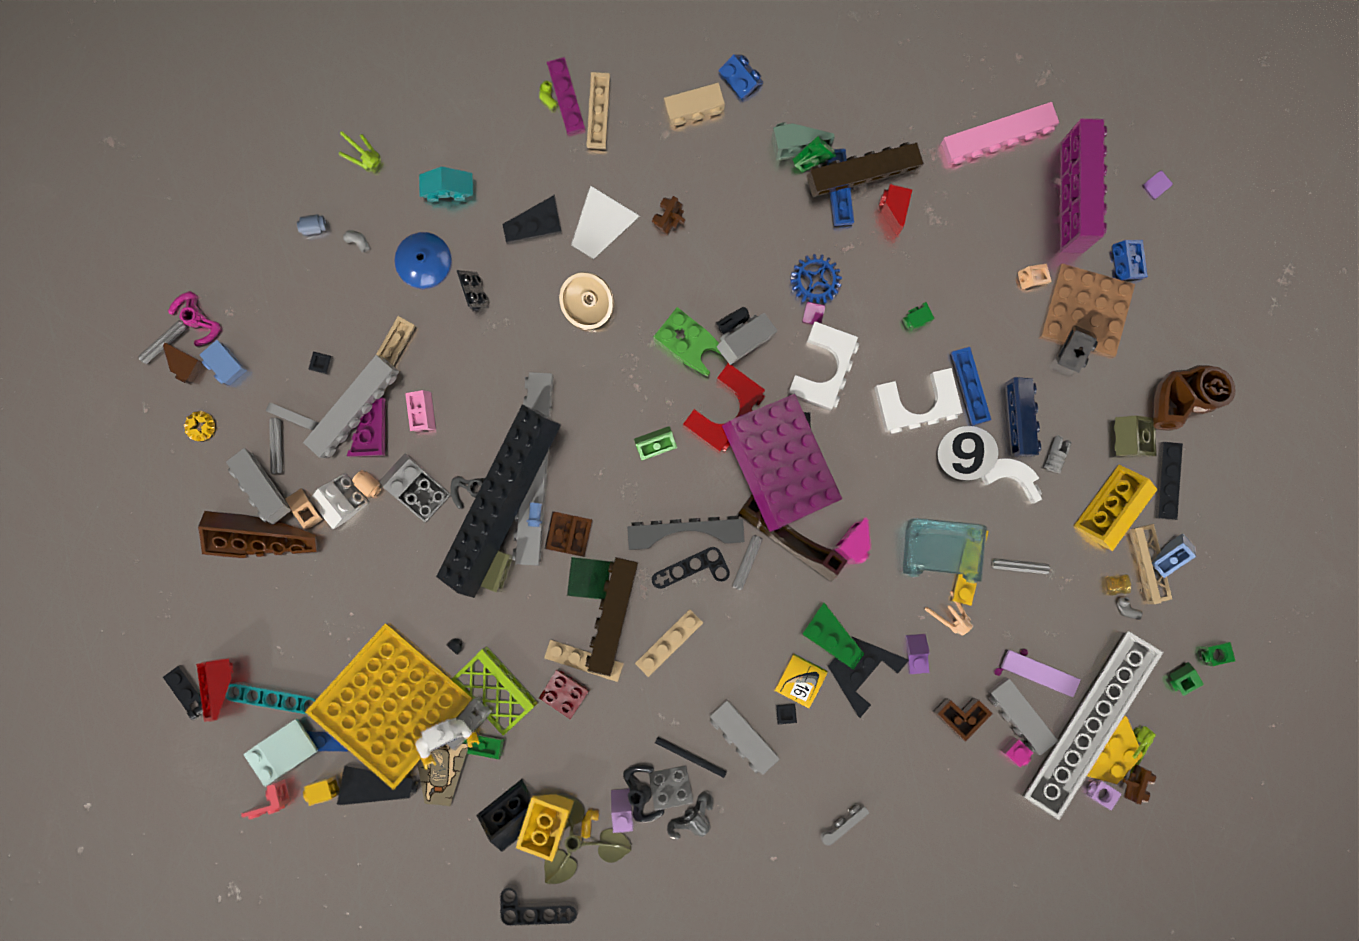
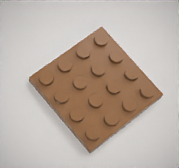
[1040,263,1135,358]

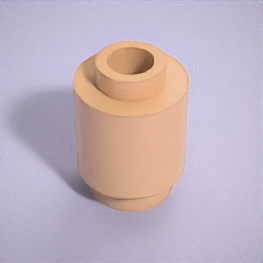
[352,470,381,498]

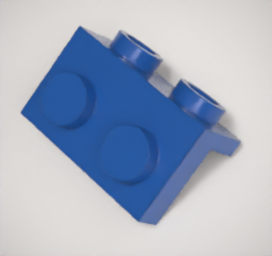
[718,54,764,99]

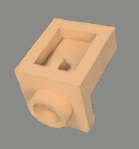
[1018,264,1051,289]

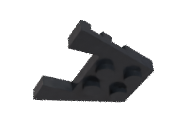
[827,637,909,718]

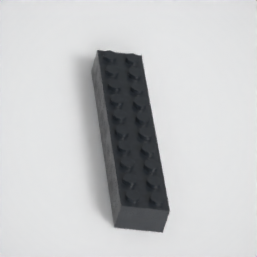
[436,404,561,598]

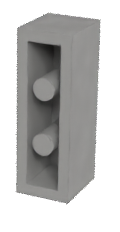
[717,313,778,365]

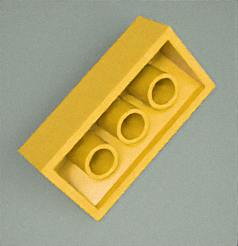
[1074,465,1158,551]

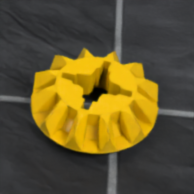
[183,411,215,441]

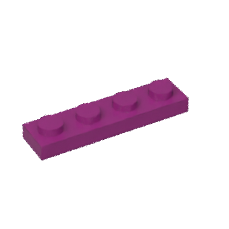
[547,57,585,135]

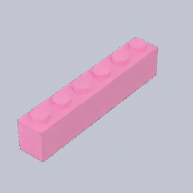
[941,102,1059,164]

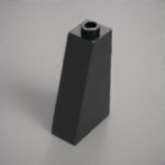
[337,763,418,805]

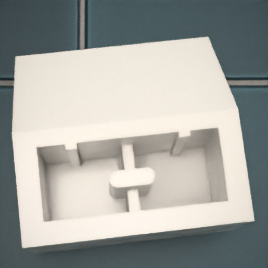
[309,473,369,529]

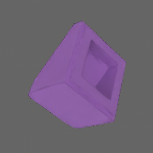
[1143,170,1173,199]

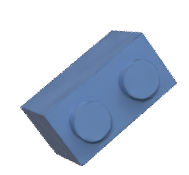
[200,340,247,385]

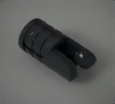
[715,307,750,336]

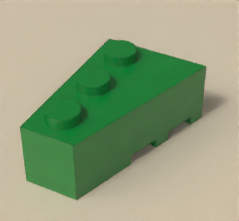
[802,603,864,670]

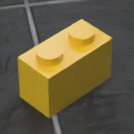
[303,775,340,806]

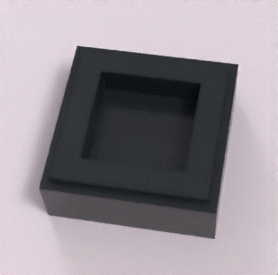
[308,351,333,375]
[776,703,797,725]

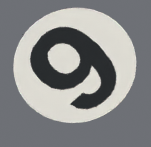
[938,426,998,480]

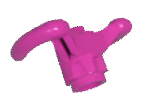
[168,291,221,347]

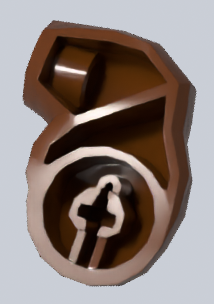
[1153,365,1236,430]

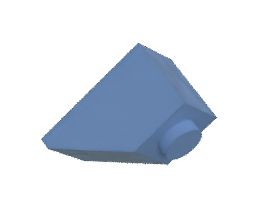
[1152,533,1196,578]

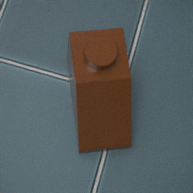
[163,343,203,383]

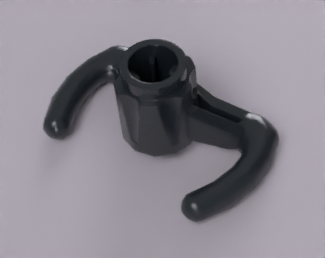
[623,764,665,823]

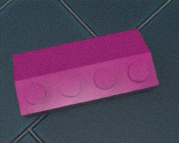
[832,518,871,564]

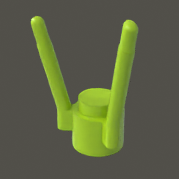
[339,131,381,170]
[1130,726,1156,774]

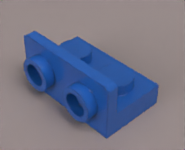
[1112,240,1148,281]

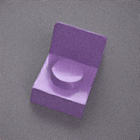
[906,634,930,674]

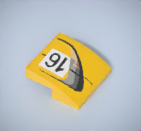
[775,653,828,708]

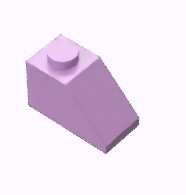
[611,788,634,833]

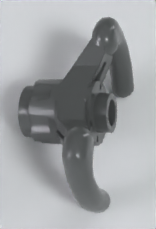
[450,476,485,509]
[667,792,714,840]

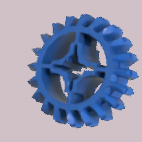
[790,254,842,304]

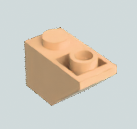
[285,488,323,530]

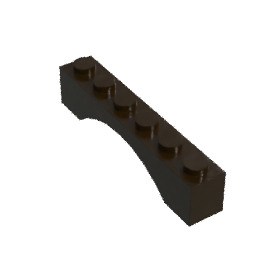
[738,494,847,582]

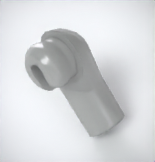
[343,230,370,252]
[1117,596,1143,620]

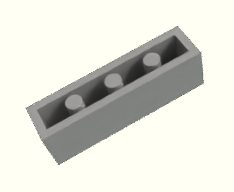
[226,448,291,524]
[988,677,1058,755]
[710,699,780,775]

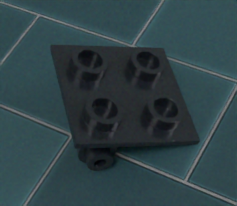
[456,270,489,312]

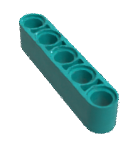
[225,682,318,714]

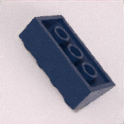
[1006,377,1041,458]

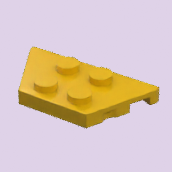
[1087,715,1143,784]

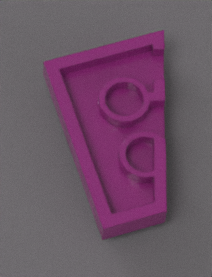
[347,398,385,457]

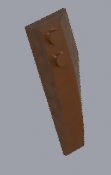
[198,511,317,558]

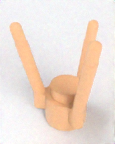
[925,591,973,635]

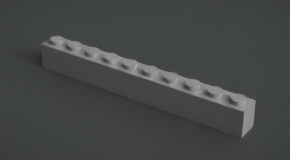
[512,372,554,566]

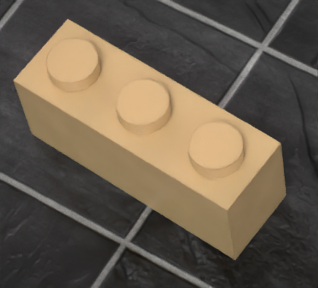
[664,83,725,125]

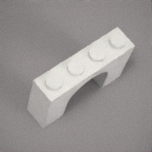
[788,322,859,411]
[875,368,963,434]

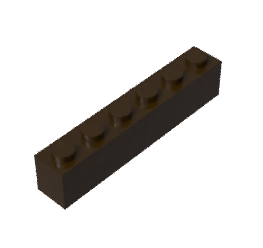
[806,142,924,197]
[585,557,638,677]

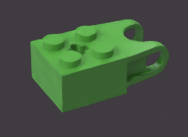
[653,307,722,376]

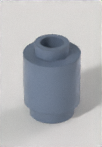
[297,214,327,236]

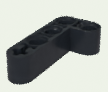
[652,547,730,589]
[500,884,579,926]

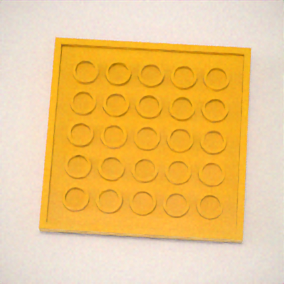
[305,623,473,790]

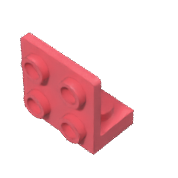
[241,779,291,819]

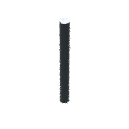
[655,736,727,778]

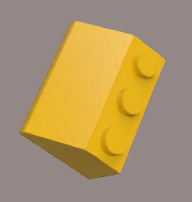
[516,794,574,862]

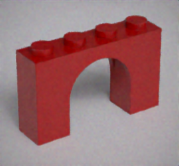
[683,363,766,453]

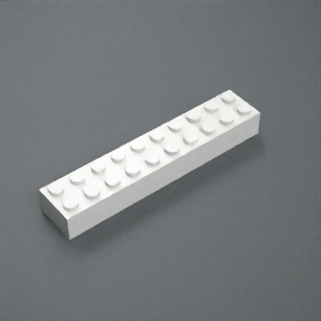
[1023,631,1163,819]

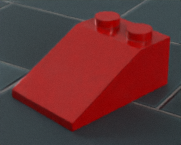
[196,658,233,722]

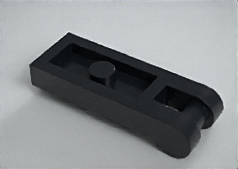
[163,665,203,721]

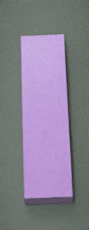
[1001,649,1081,697]

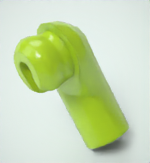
[539,80,558,110]

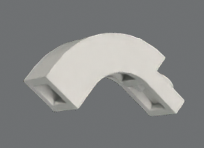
[981,459,1042,504]

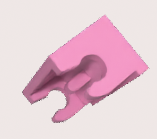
[405,390,436,432]

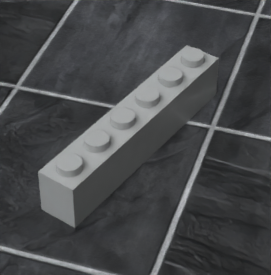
[303,355,399,458]

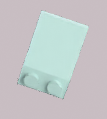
[243,718,319,787]

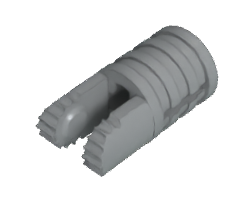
[1044,435,1072,473]

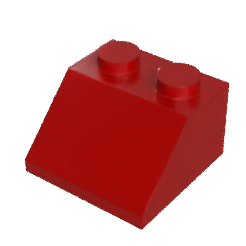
[879,184,913,235]

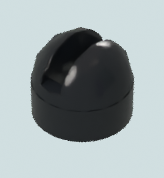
[446,638,463,655]

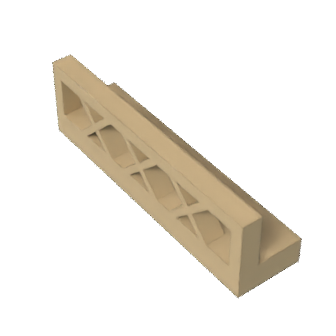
[1130,524,1172,604]

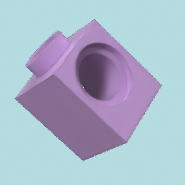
[1086,779,1121,811]

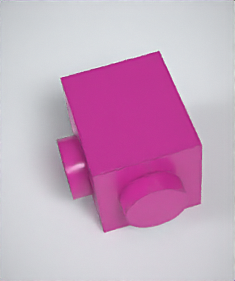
[1001,737,1033,767]

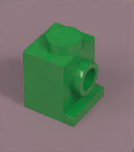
[903,302,935,332]
[1169,662,1204,696]

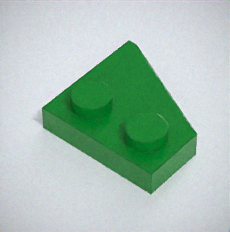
[793,136,836,172]

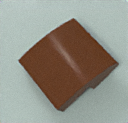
[544,511,592,557]

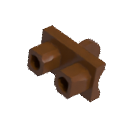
[652,196,686,235]
[1122,764,1156,805]

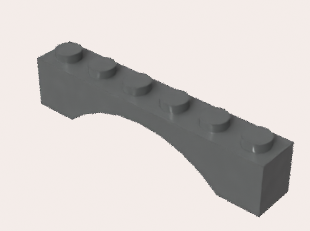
[627,516,745,550]

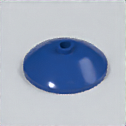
[395,232,452,289]

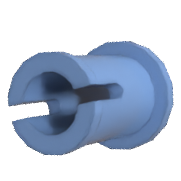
[526,503,542,527]

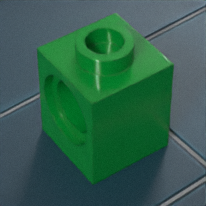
[1201,641,1236,666]

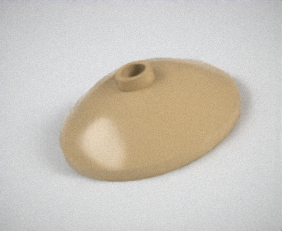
[559,272,614,329]

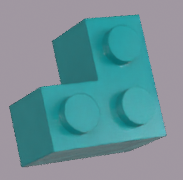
[419,166,473,202]

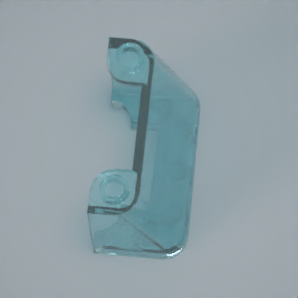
[903,518,987,583]

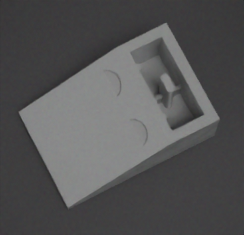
[379,453,451,522]

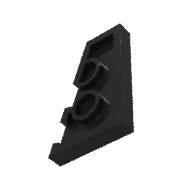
[502,195,562,244]

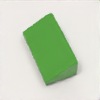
[634,426,677,460]

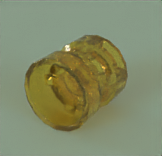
[1106,574,1131,596]

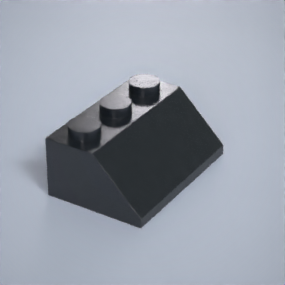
[476,779,535,852]

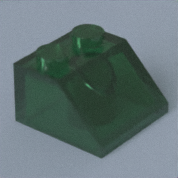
[567,557,611,599]

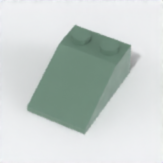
[771,122,835,160]

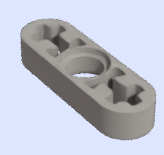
[266,402,319,430]

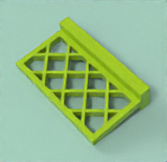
[451,646,538,736]

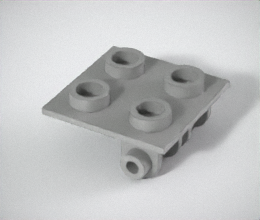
[648,766,693,811]

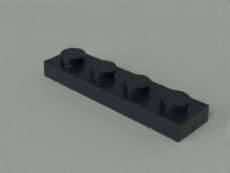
[1156,442,1183,520]

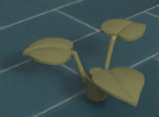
[544,793,632,884]

